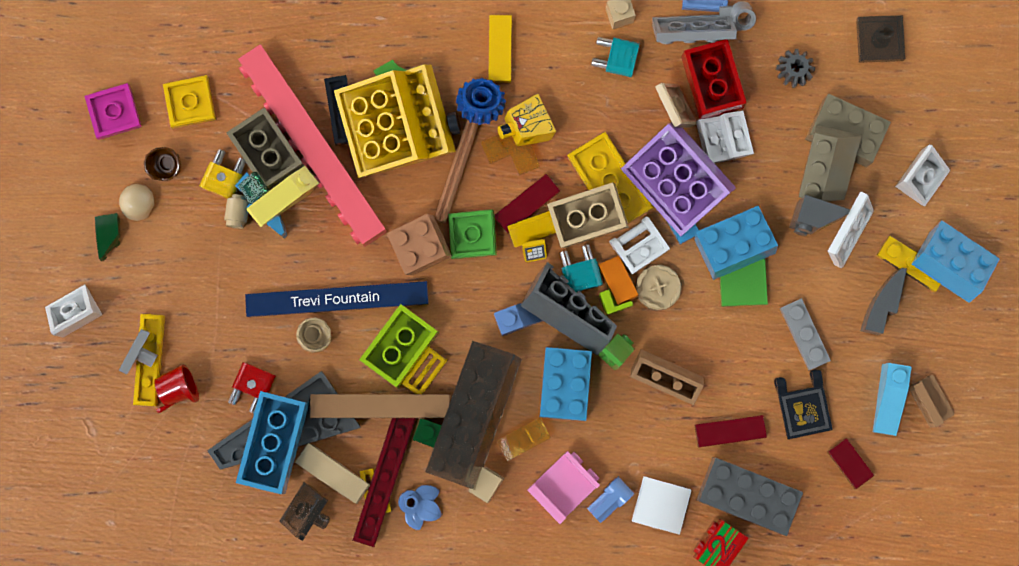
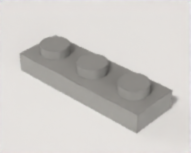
[779,298,831,371]

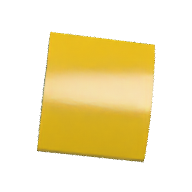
[334,64,456,178]

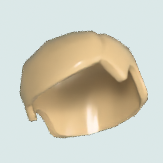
[119,184,154,221]
[296,317,331,353]

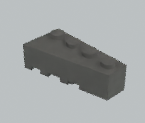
[521,262,617,355]

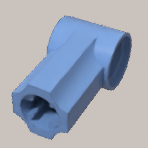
[587,476,634,523]

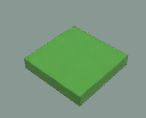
[448,210,497,259]
[720,259,768,307]

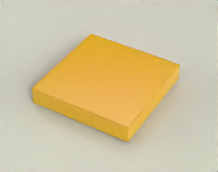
[163,75,216,129]

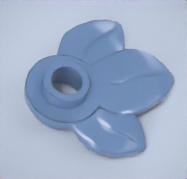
[398,485,441,530]

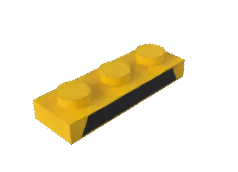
[876,236,941,292]

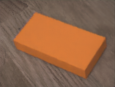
[598,255,639,306]

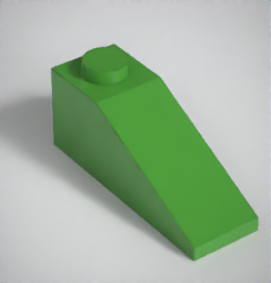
[598,334,635,370]

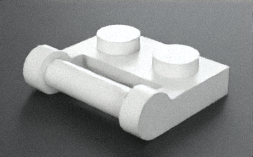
[609,216,670,275]

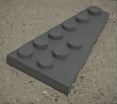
[207,371,361,470]

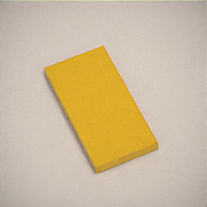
[567,132,653,223]

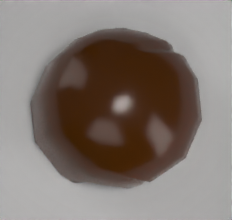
[143,147,181,181]

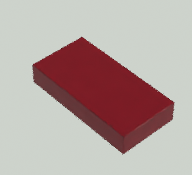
[827,438,874,489]

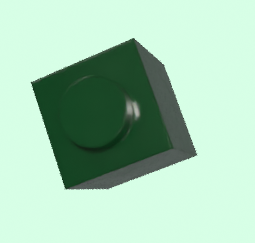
[413,418,444,448]

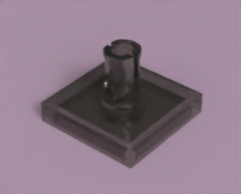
[856,15,906,63]
[280,482,330,541]

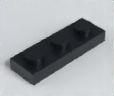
[324,75,349,146]

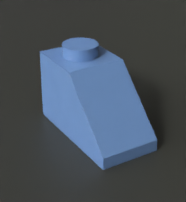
[494,303,543,337]

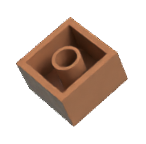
[387,214,452,276]

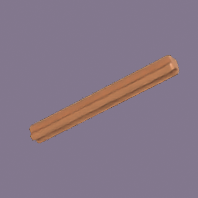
[435,120,479,223]

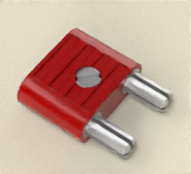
[228,362,276,414]

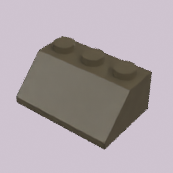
[799,125,861,202]

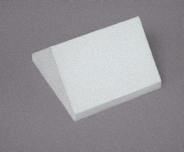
[895,145,950,206]
[45,285,102,338]

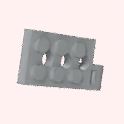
[652,1,756,44]

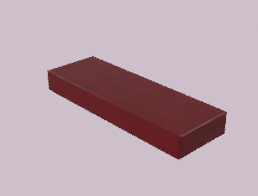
[494,174,560,234]
[694,415,767,448]

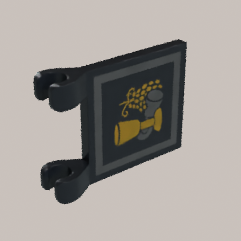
[774,370,833,440]

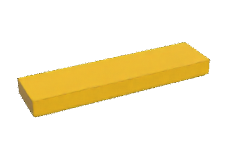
[133,314,165,407]

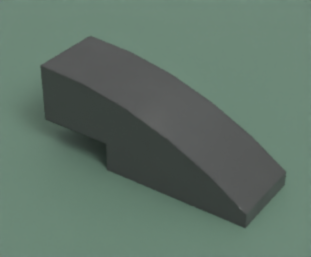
[860,268,906,335]

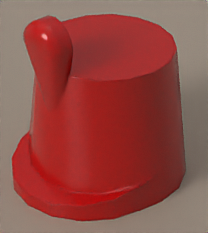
[154,364,199,413]

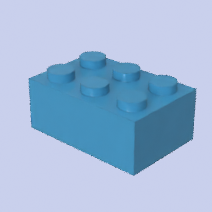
[694,206,778,280]
[912,220,1000,303]
[540,347,592,421]

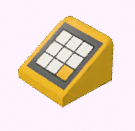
[522,239,547,262]

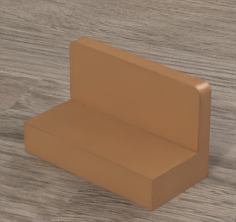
[909,375,954,428]

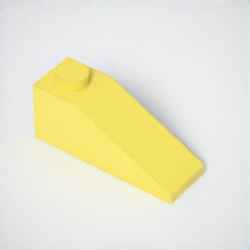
[246,166,319,227]

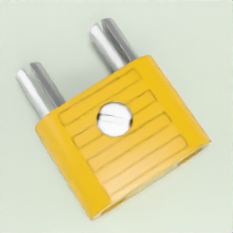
[199,149,246,199]

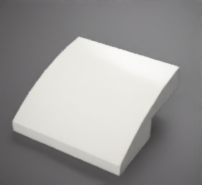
[696,111,754,164]
[632,476,691,535]

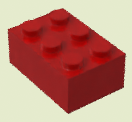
[681,39,747,120]

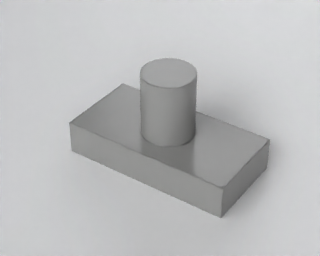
[119,328,157,374]

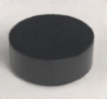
[447,111,461,135]

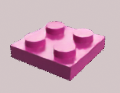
[84,83,142,140]

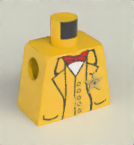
[497,94,556,146]

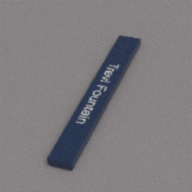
[245,281,429,317]

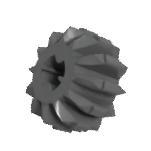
[776,49,815,88]

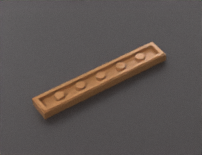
[310,394,450,418]

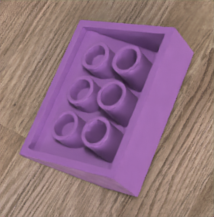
[621,122,736,236]

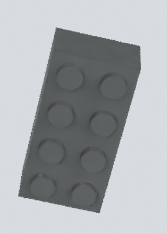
[696,457,803,536]

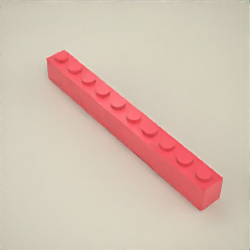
[238,44,387,247]

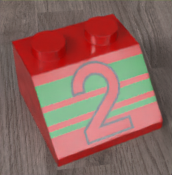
[693,519,749,566]

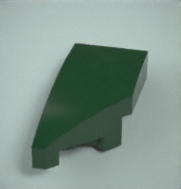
[95,213,121,261]

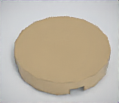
[635,265,681,311]

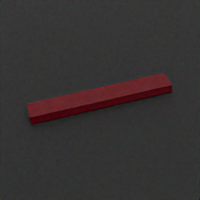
[352,418,416,547]

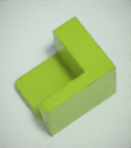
[599,290,633,316]

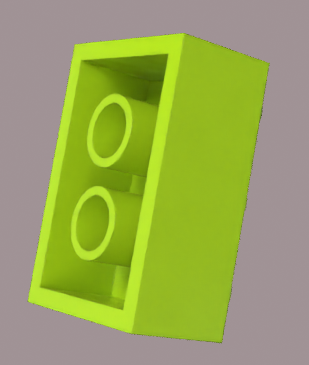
[359,304,439,388]

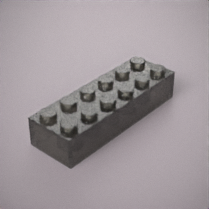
[425,341,522,490]

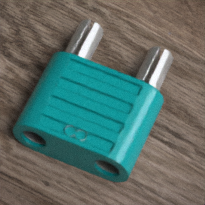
[591,37,640,78]
[560,245,604,293]

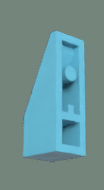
[873,363,912,436]

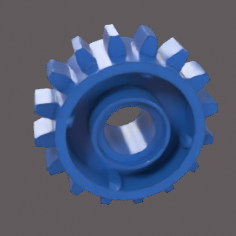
[456,78,506,125]

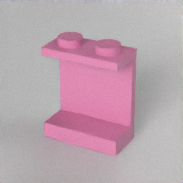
[527,451,600,524]

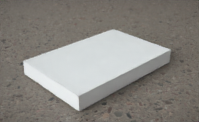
[828,192,874,269]

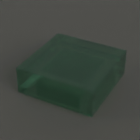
[238,172,269,204]

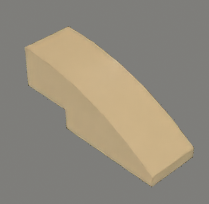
[295,443,370,504]

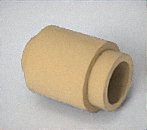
[224,194,250,229]

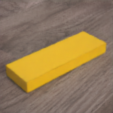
[488,15,512,83]

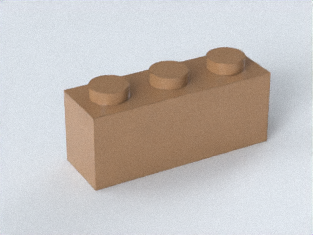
[630,349,704,405]

